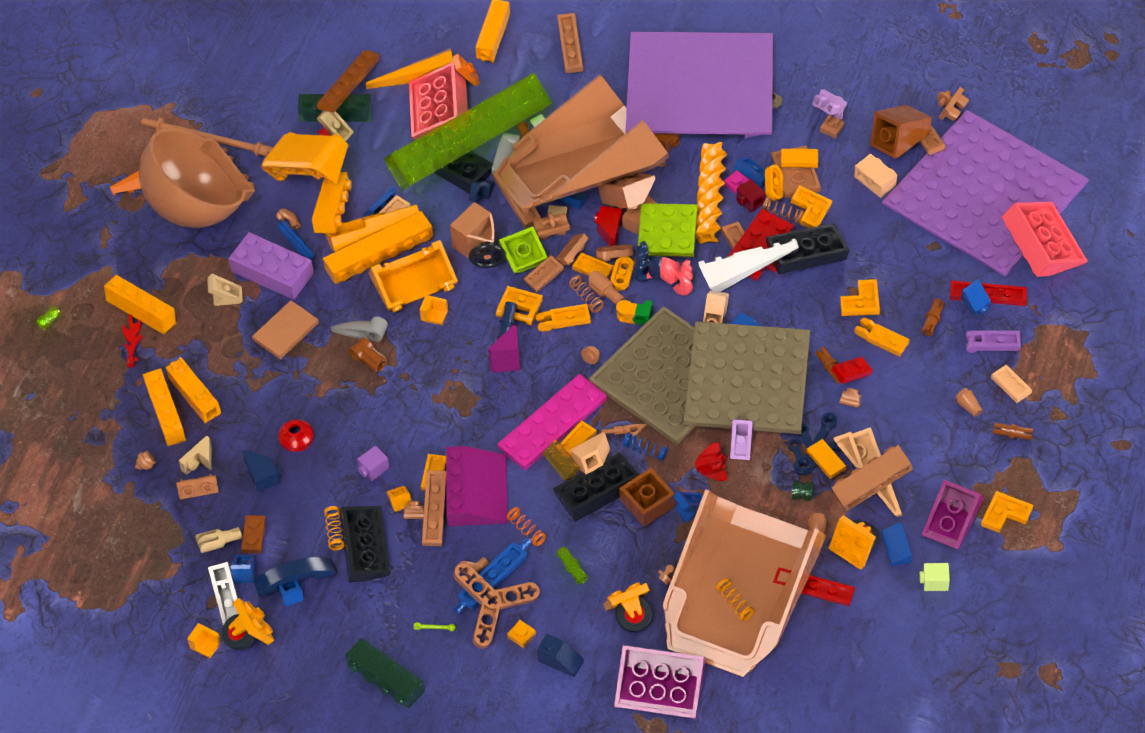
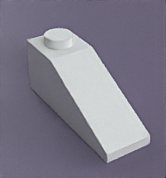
[208,562,238,625]

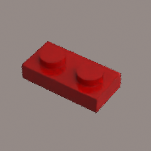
[831,357,873,384]

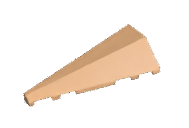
[834,427,903,517]

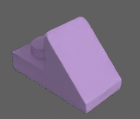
[730,419,753,460]

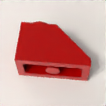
[594,206,623,246]

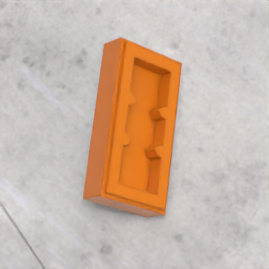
[453,54,480,86]

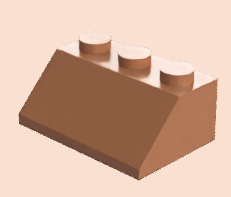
[598,173,655,210]

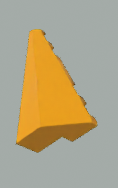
[366,48,453,89]
[325,204,419,252]

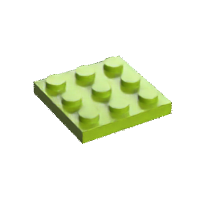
[638,203,698,257]

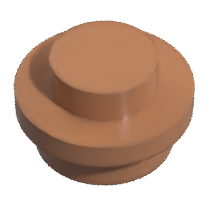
[581,346,600,364]

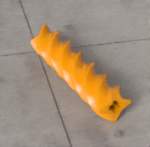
[696,142,727,244]

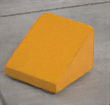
[386,486,412,512]

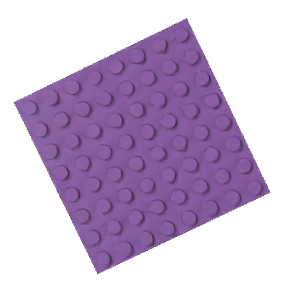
[625,32,773,135]
[882,110,1089,277]

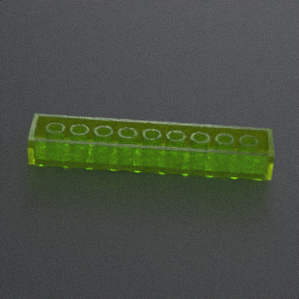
[383,73,553,191]

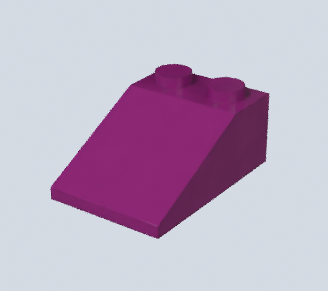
[921,480,984,550]

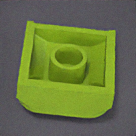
[499,226,548,273]

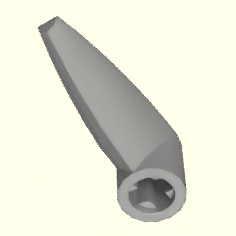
[492,133,522,173]
[331,317,388,342]

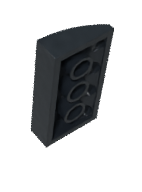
[414,131,493,194]
[766,223,849,274]
[553,452,640,521]
[340,506,390,583]

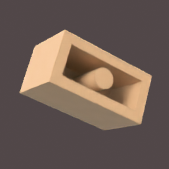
[854,154,897,198]

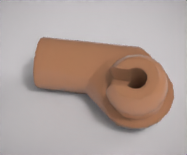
[276,208,301,230]

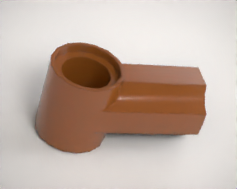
[349,337,387,372]

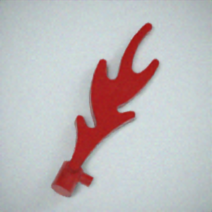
[122,314,142,368]

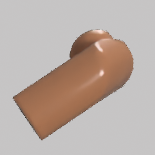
[459,557,489,574]

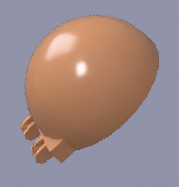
[139,128,255,228]

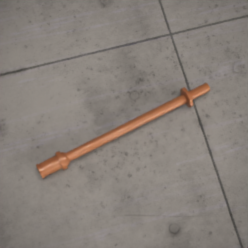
[141,117,273,157]

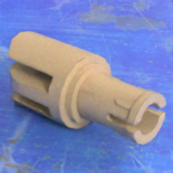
[195,527,242,553]

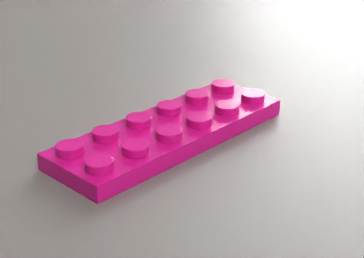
[497,374,607,470]

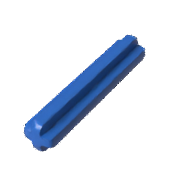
[278,221,315,260]

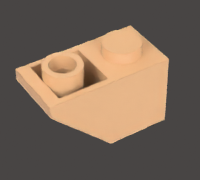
[703,290,729,323]
[570,432,610,474]

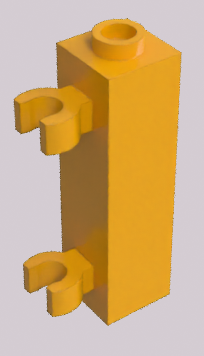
[475,0,510,63]
[165,357,221,423]

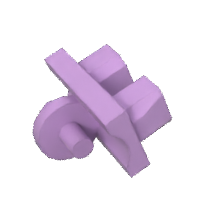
[813,89,847,119]

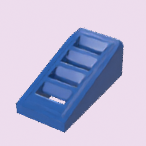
[277,580,304,606]

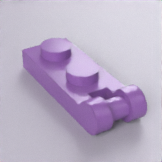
[966,331,1021,353]

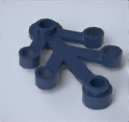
[788,412,842,475]

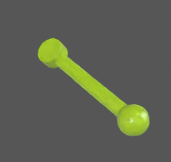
[413,622,456,632]

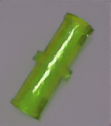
[556,546,588,585]

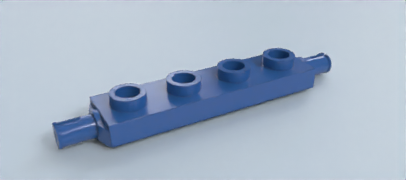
[453,537,532,615]

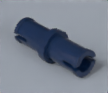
[497,301,517,339]

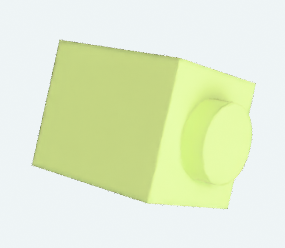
[919,563,950,591]

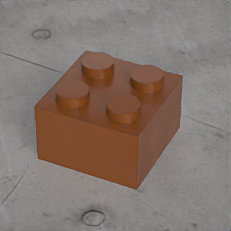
[620,468,675,527]

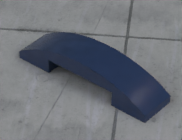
[254,557,336,597]

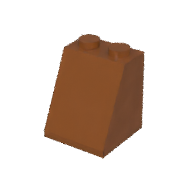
[870,105,932,158]

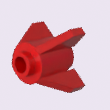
[695,442,728,481]

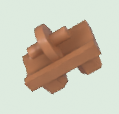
[937,87,969,121]
[533,212,570,240]

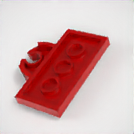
[727,209,794,282]

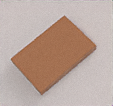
[771,145,821,199]
[252,300,319,359]

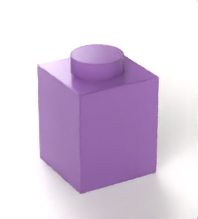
[357,446,389,481]

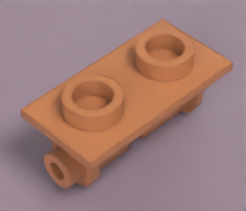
[176,474,219,499]

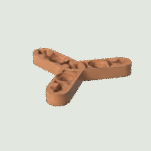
[453,563,540,649]

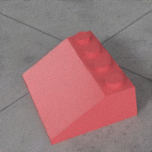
[409,62,469,139]
[1002,202,1088,277]

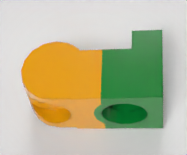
[616,300,653,325]

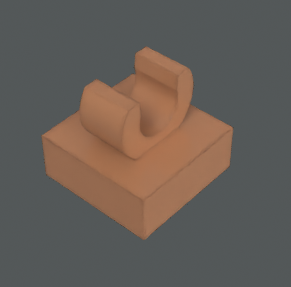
[820,115,845,139]

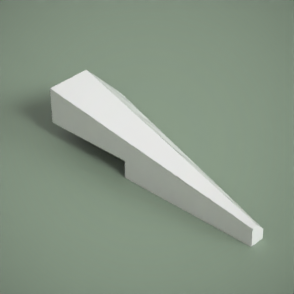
[698,239,799,292]

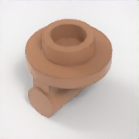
[839,388,861,408]
[404,501,424,519]
[658,565,676,585]

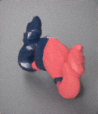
[632,241,693,296]

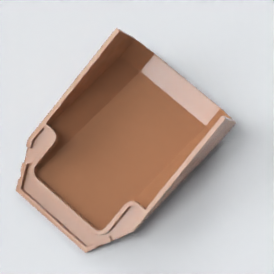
[494,74,669,210]
[663,489,826,677]

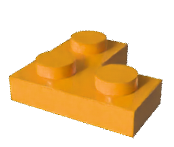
[791,185,832,228]
[840,279,880,316]
[981,491,1033,533]

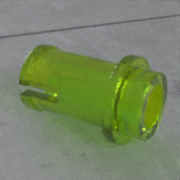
[36,306,60,329]

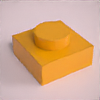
[507,620,536,648]

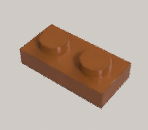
[241,515,266,554]

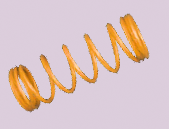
[324,506,344,550]
[716,578,754,621]

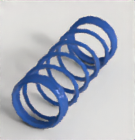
[623,432,668,461]

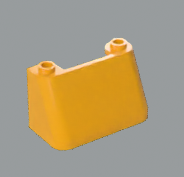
[261,132,349,184]
[369,240,458,313]

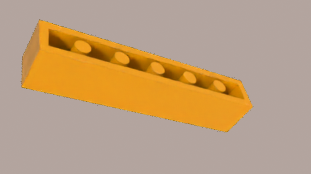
[323,211,433,284]

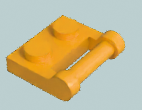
[496,286,543,326]

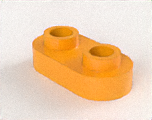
[765,165,783,201]
[611,256,634,291]

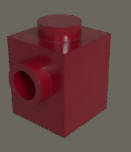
[736,179,765,213]

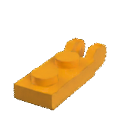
[536,304,591,331]
[854,317,910,356]

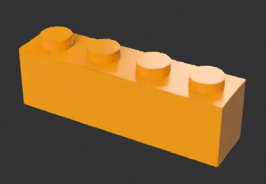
[312,172,352,234]
[104,275,176,334]
[142,368,186,447]

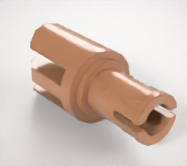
[588,271,625,305]

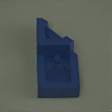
[469,180,494,202]

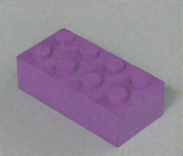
[228,232,314,300]

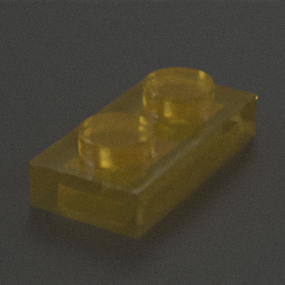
[542,440,581,481]

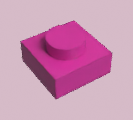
[724,170,749,195]

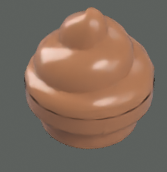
[135,450,156,470]

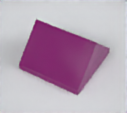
[488,325,520,372]

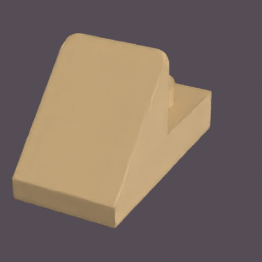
[317,111,354,142]
[208,274,243,306]
[179,436,212,475]

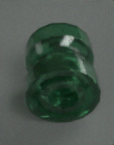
[792,480,813,502]

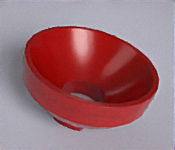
[278,419,314,452]

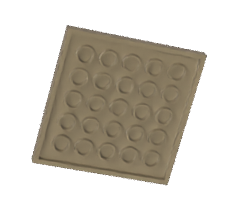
[589,306,696,445]
[684,321,810,434]

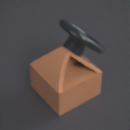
[450,202,506,268]

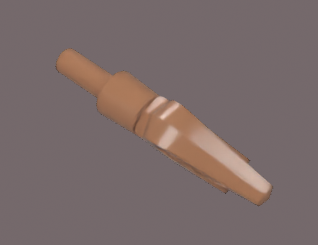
[601,423,647,438]

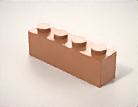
[831,445,913,512]

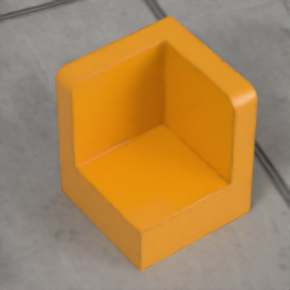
[420,295,448,325]
[187,623,221,658]

